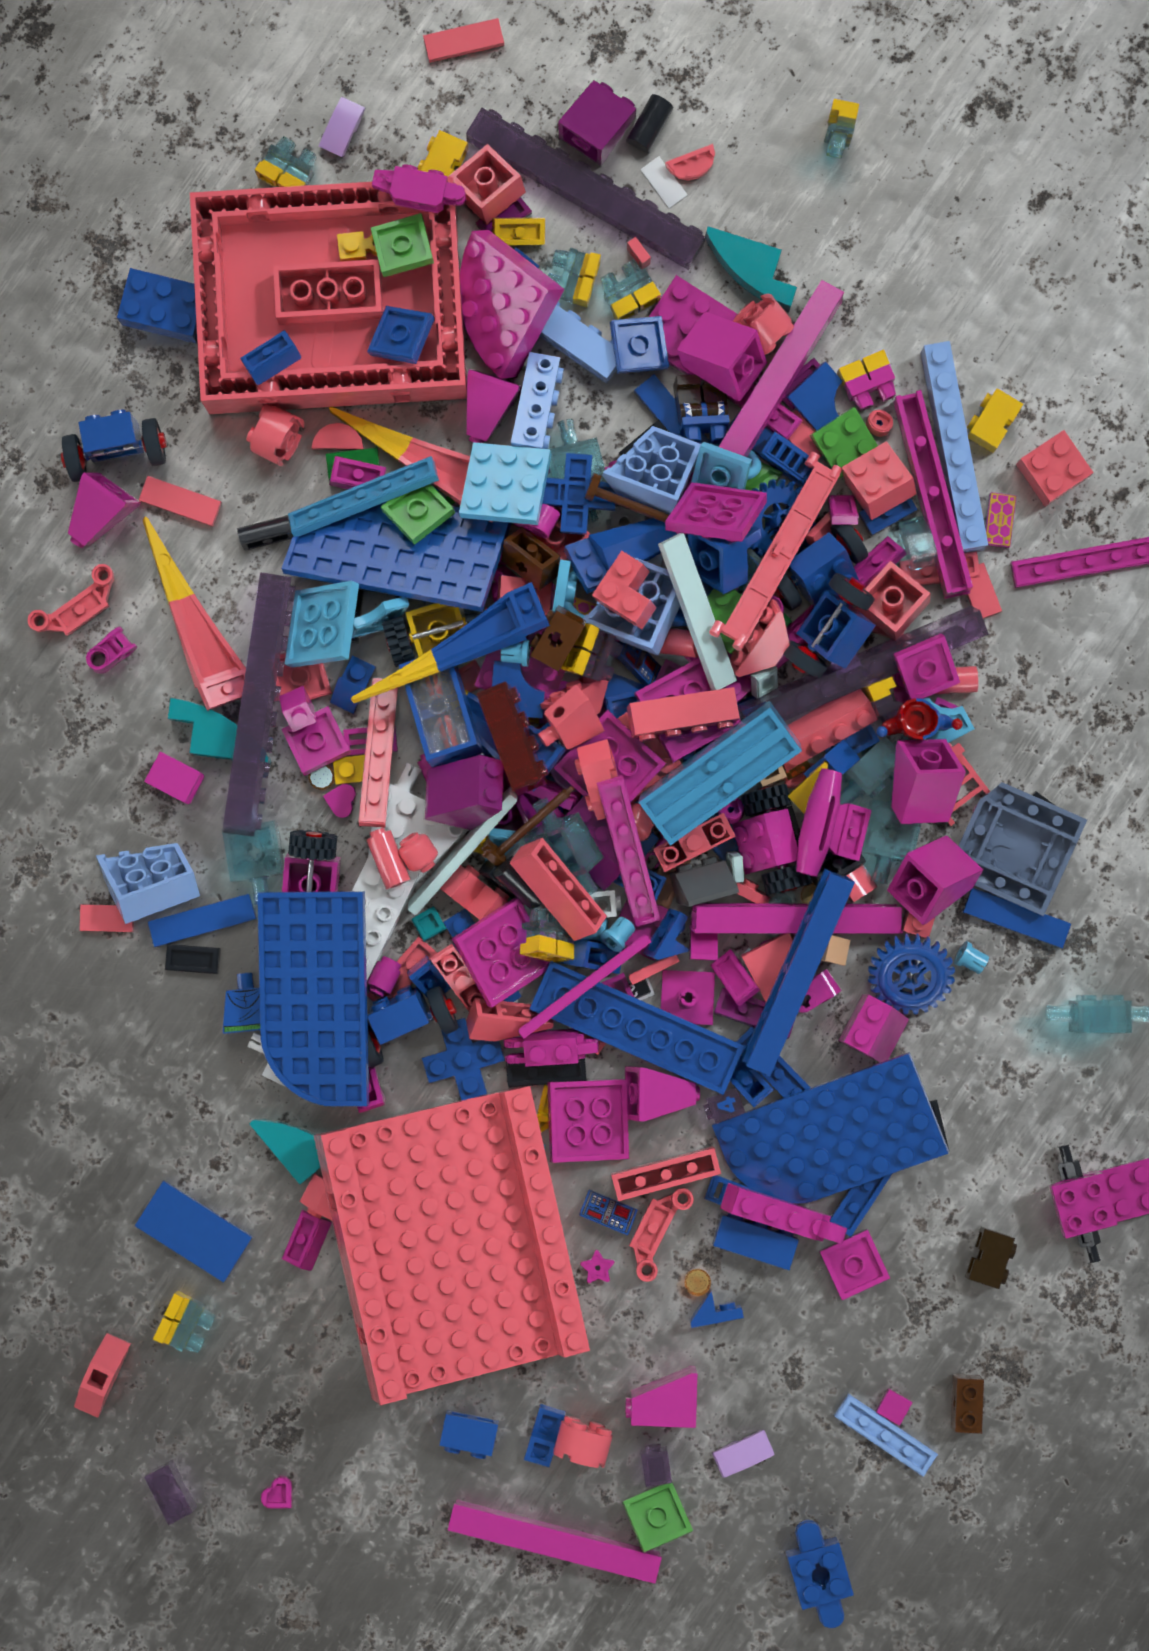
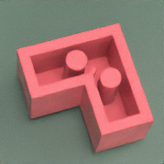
[592,551,657,630]

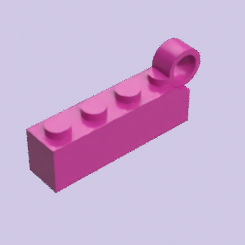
[720,1183,847,1244]

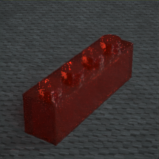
[476,681,549,796]

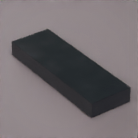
[506,1058,587,1088]

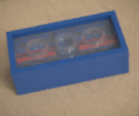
[399,659,484,768]

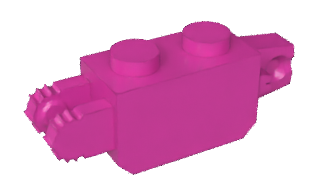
[372,164,466,213]
[503,1029,599,1067]

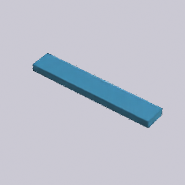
[288,456,439,537]

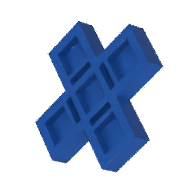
[542,453,616,535]
[422,1018,505,1100]

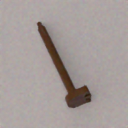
[584,473,669,523]
[481,786,574,866]

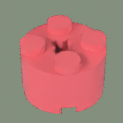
[733,294,794,355]
[246,405,304,466]
[553,1415,613,1468]

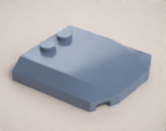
[959,782,1087,916]

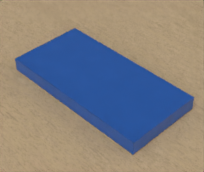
[135,1180,253,1283]

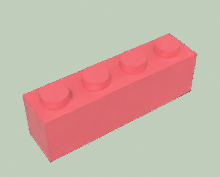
[782,686,878,771]
[627,687,740,742]
[510,837,607,941]
[611,1146,721,1201]

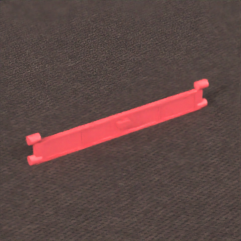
[709,452,842,651]

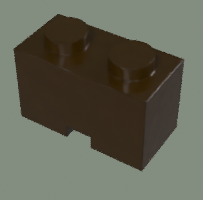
[965,1226,1017,1289]

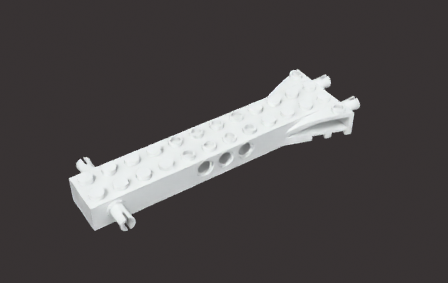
[247,763,469,1087]

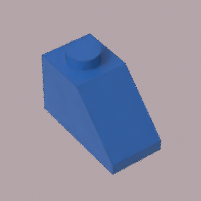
[561,937,624,974]

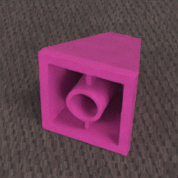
[466,369,522,443]
[68,473,141,548]
[625,1066,700,1121]

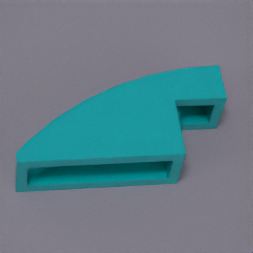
[705,226,797,313]
[168,698,271,765]
[249,1119,321,1184]

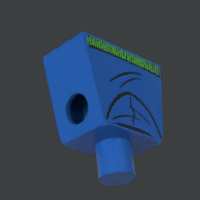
[223,973,260,1034]

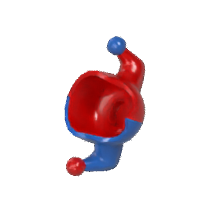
[876,698,963,740]

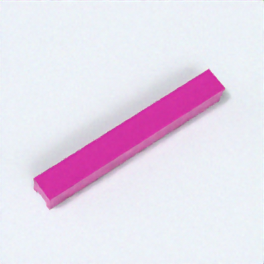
[719,280,844,457]
[893,390,973,599]
[690,903,903,934]
[448,1500,662,1584]

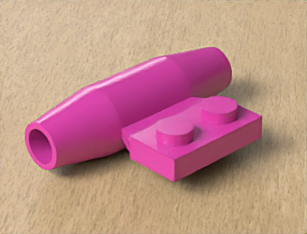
[796,768,872,877]

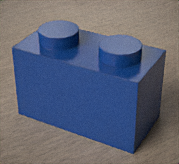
[439,1410,499,1459]

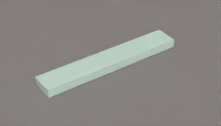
[658,533,737,691]
[408,786,517,915]

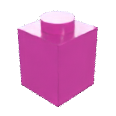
[279,686,317,732]

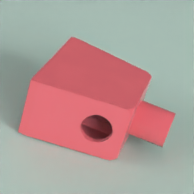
[538,685,604,749]

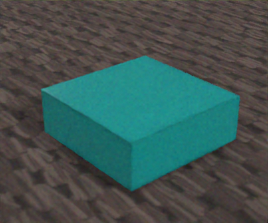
[411,906,447,942]

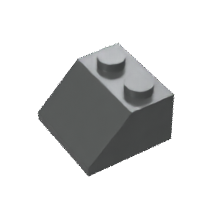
[669,856,739,906]

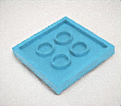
[459,442,552,525]
[285,581,359,668]

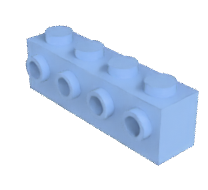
[511,352,564,449]

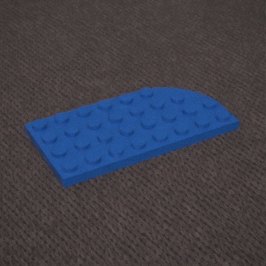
[281,501,512,612]
[257,891,369,1106]
[712,1052,949,1204]

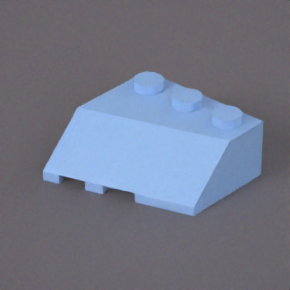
[602,426,701,515]
[583,558,680,656]
[96,843,200,924]

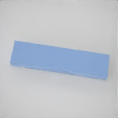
[834,1393,938,1477]

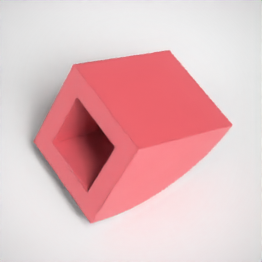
[844,864,878,903]

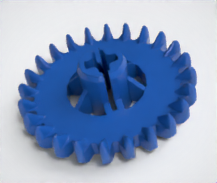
[748,479,820,558]
[868,933,955,1015]

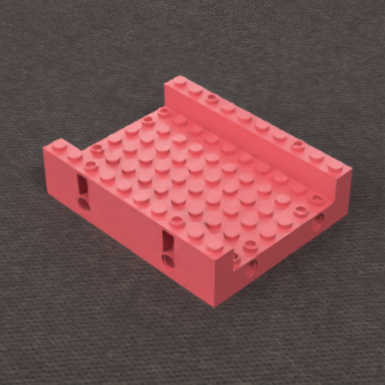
[190,177,467,414]
[313,1086,590,1405]

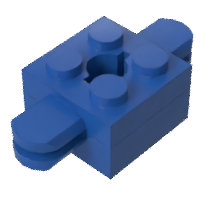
[785,1520,854,1628]

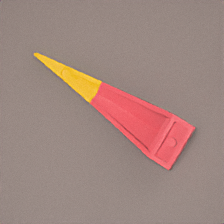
[329,407,493,522]
[143,516,256,711]

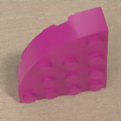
[460,230,565,379]

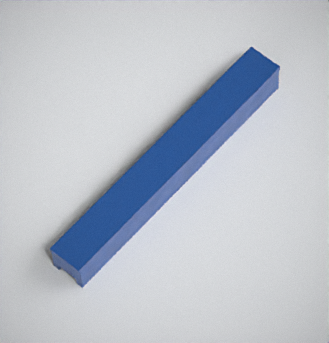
[741,869,855,1077]

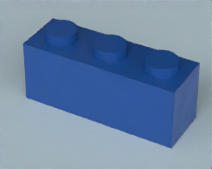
[712,1212,799,1271]

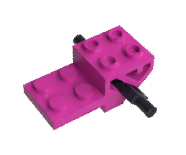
[1049,1144,1149,1263]

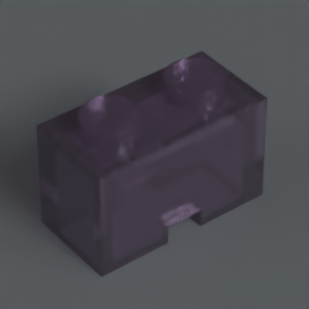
[144,1459,197,1525]

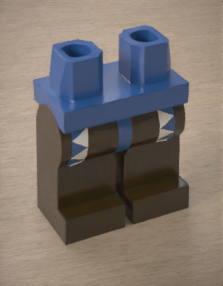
[673,374,730,444]

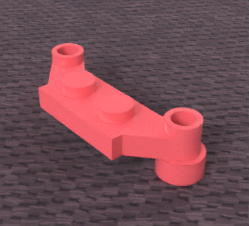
[27,564,114,636]
[629,1188,694,1282]

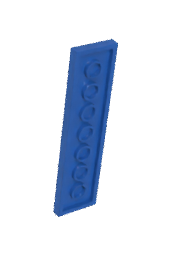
[530,961,745,1095]

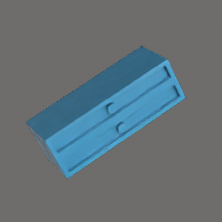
[638,701,802,846]

